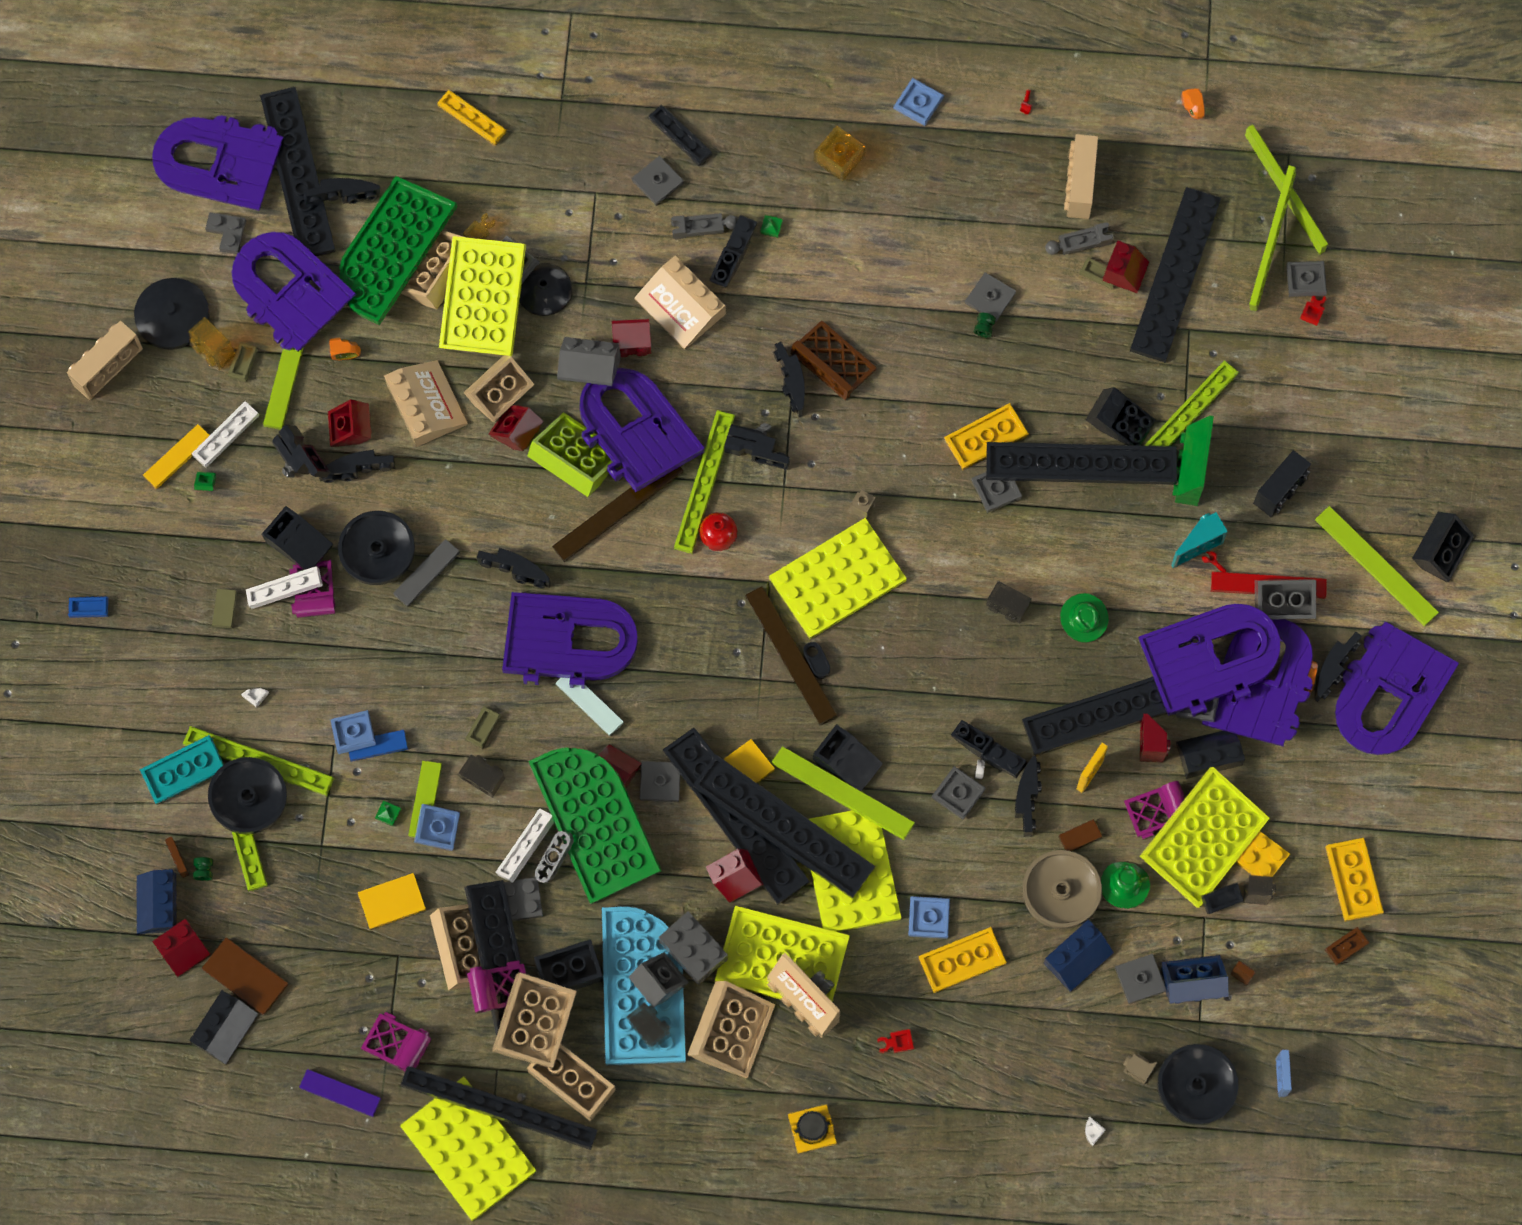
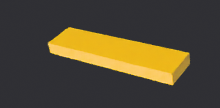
[438,90,506,145]
[143,424,210,489]

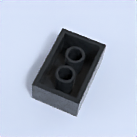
[1253,450,1311,517]
[534,939,604,990]

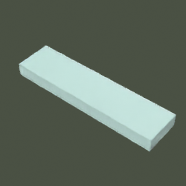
[556,676,624,736]

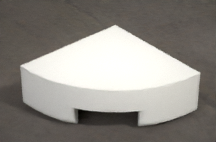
[241,688,269,708]
[975,760,985,780]
[1085,1117,1106,1146]

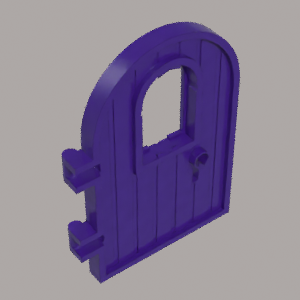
[580,368,704,492]
[502,592,638,689]
[1138,604,1280,717]

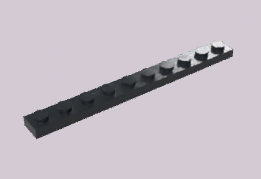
[400,1066,598,1150]

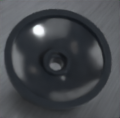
[519,263,572,316]

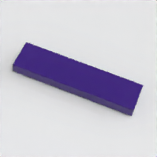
[299,1069,381,1117]

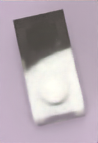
[986,581,1032,623]
[458,754,505,798]
[1243,875,1276,905]
[626,1002,671,1051]

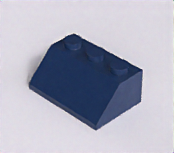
[137,869,177,934]
[1044,919,1114,992]
[1161,955,1229,1004]

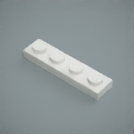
[192,402,259,468]
[246,566,322,609]
[495,809,554,883]

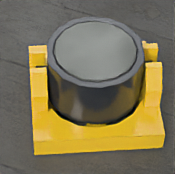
[788,1104,837,1154]

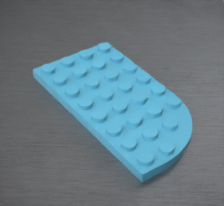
[602,907,686,1065]

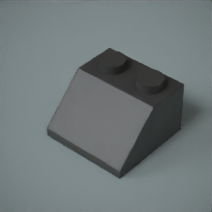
[629,952,689,1008]

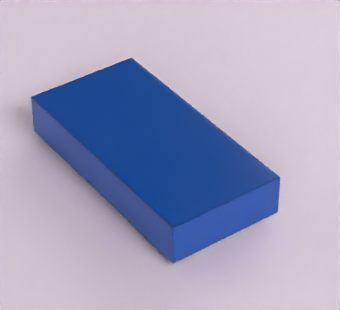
[68,597,109,618]

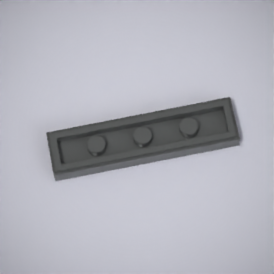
[393,539,460,607]

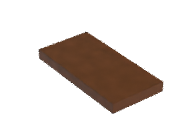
[201,938,289,1016]

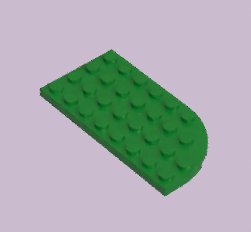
[339,176,458,325]
[528,748,662,904]

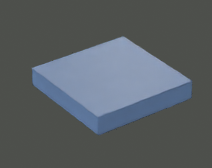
[894,78,944,126]
[330,710,376,754]
[414,804,460,851]
[908,896,950,939]
[1276,1050,1291,1097]

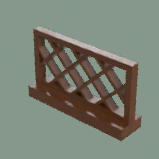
[790,320,877,401]

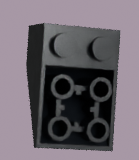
[1085,387,1156,446]
[261,506,333,570]
[813,724,883,792]

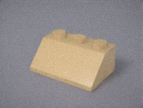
[464,355,534,422]

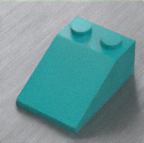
[1171,512,1228,568]

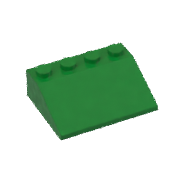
[1172,415,1214,506]

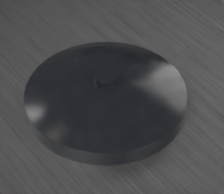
[134,278,210,350]
[338,511,415,585]
[208,757,287,834]
[1157,1044,1238,1125]

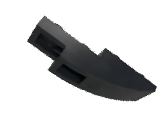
[304,178,380,205]
[709,215,758,288]
[773,342,805,417]
[319,450,396,483]
[477,548,551,589]
[1315,632,1362,702]
[951,720,1027,778]
[1015,756,1042,837]

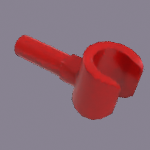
[1020,90,1032,115]
[1202,551,1227,572]

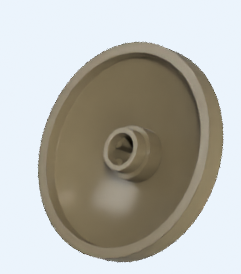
[1022,850,1102,929]

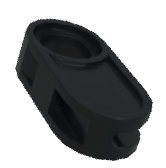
[803,642,830,679]

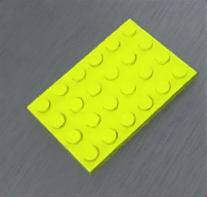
[439,236,526,356]
[769,518,907,639]
[1140,767,1270,908]
[809,811,901,932]
[715,906,850,1002]
[400,1077,537,1222]

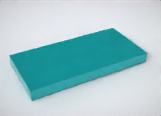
[140,735,224,805]

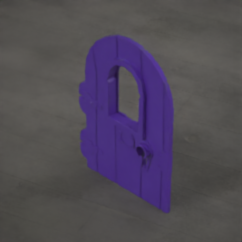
[152,115,283,211]
[232,232,356,352]
[1202,619,1313,747]
[1335,621,1459,755]

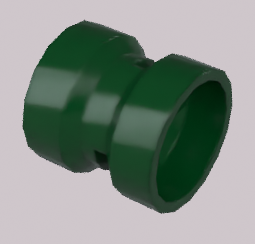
[973,312,996,338]
[193,857,213,881]

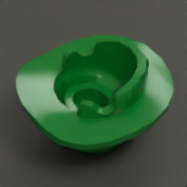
[1060,593,1109,643]
[1101,862,1150,909]

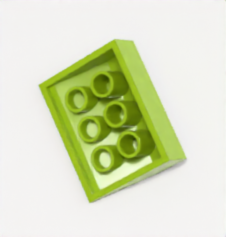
[527,412,613,497]

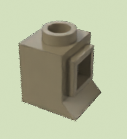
[848,490,876,519]
[1123,1054,1157,1084]

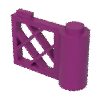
[289,560,336,618]
[1124,781,1185,840]
[467,961,526,1013]
[361,1012,432,1072]

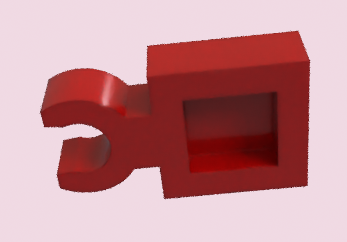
[1300,296,1326,326]
[877,1029,914,1054]

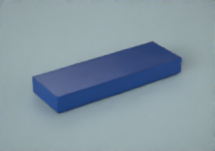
[349,730,408,762]

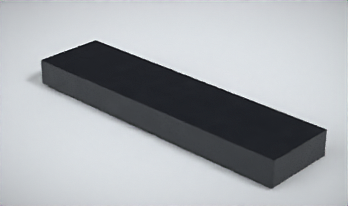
[648,104,712,166]

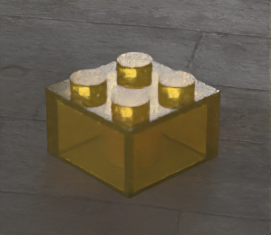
[814,125,866,182]
[188,317,235,370]

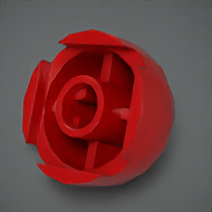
[700,512,738,551]

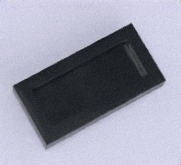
[1201,882,1244,914]

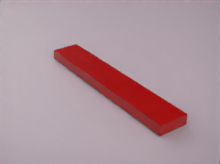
[1211,572,1327,599]

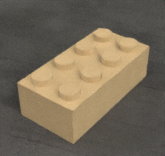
[1064,134,1098,219]
[67,321,143,400]
[527,1044,616,1121]

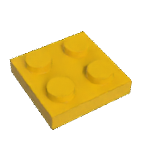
[1235,831,1290,885]

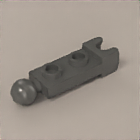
[671,213,738,239]
[1045,222,1113,255]

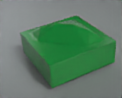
[760,215,783,238]
[194,472,216,491]
[375,801,401,827]

